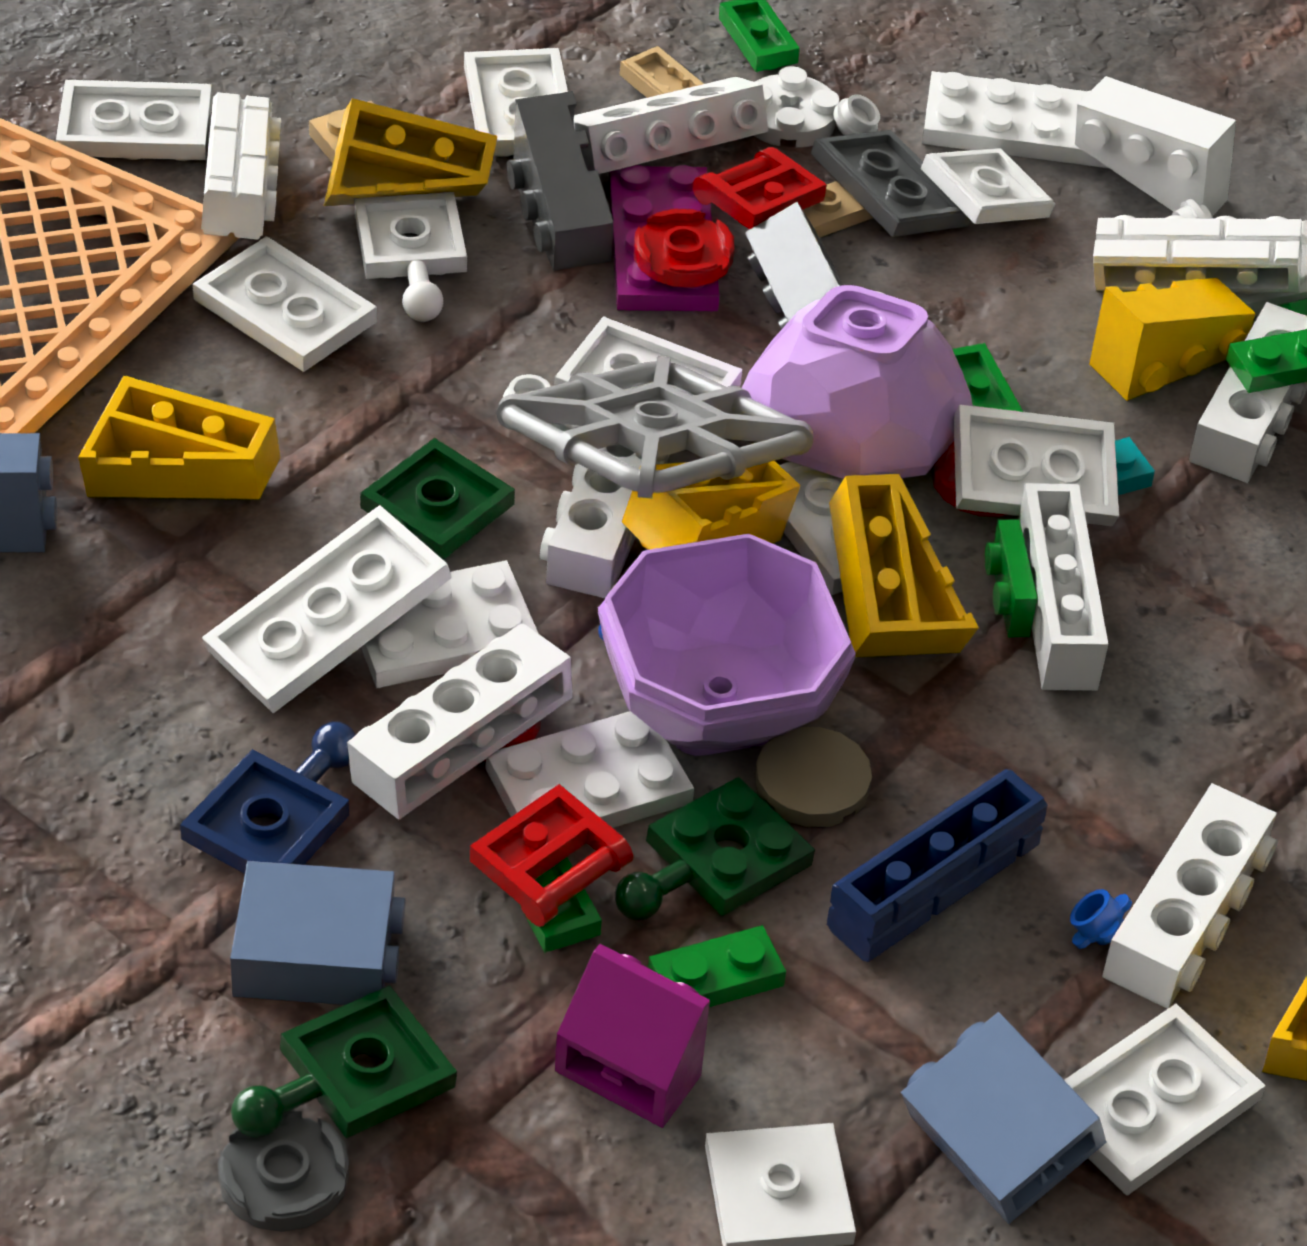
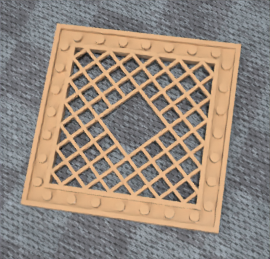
[0,118,239,433]

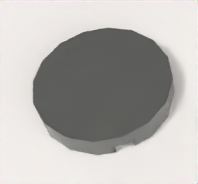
[218,1110,349,1232]

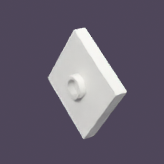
[921,148,1055,224]
[705,1123,856,1246]

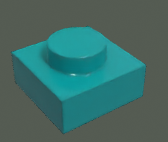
[1115,437,1155,495]

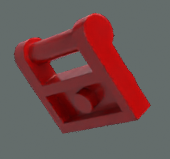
[693,147,827,230]
[470,784,634,927]

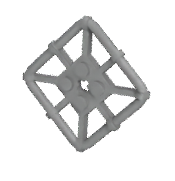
[496,356,813,499]

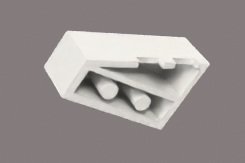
[1075,76,1236,217]

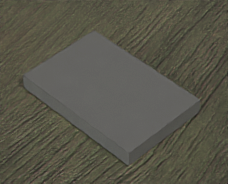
[810,130,970,237]

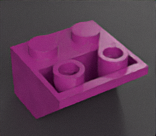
[555,944,710,1128]

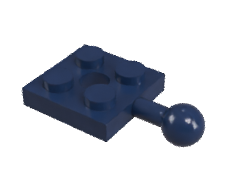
[180,722,356,874]

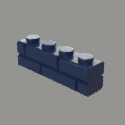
[826,769,1048,962]

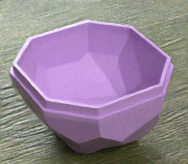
[742,285,973,479]
[598,534,856,756]

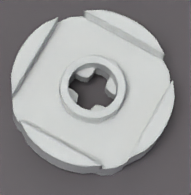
[754,66,839,147]

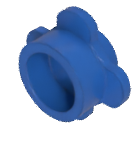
[1070,889,1132,949]

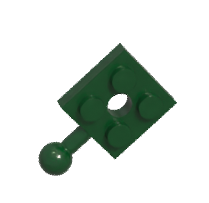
[360,437,515,560]
[614,777,815,920]
[231,985,457,1139]

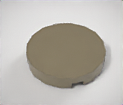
[755,727,872,827]

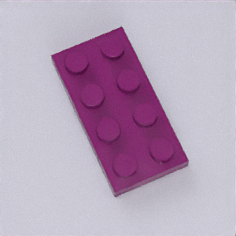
[608,165,720,311]

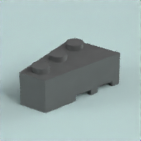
[507,91,613,271]

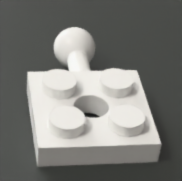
[354,192,467,322]

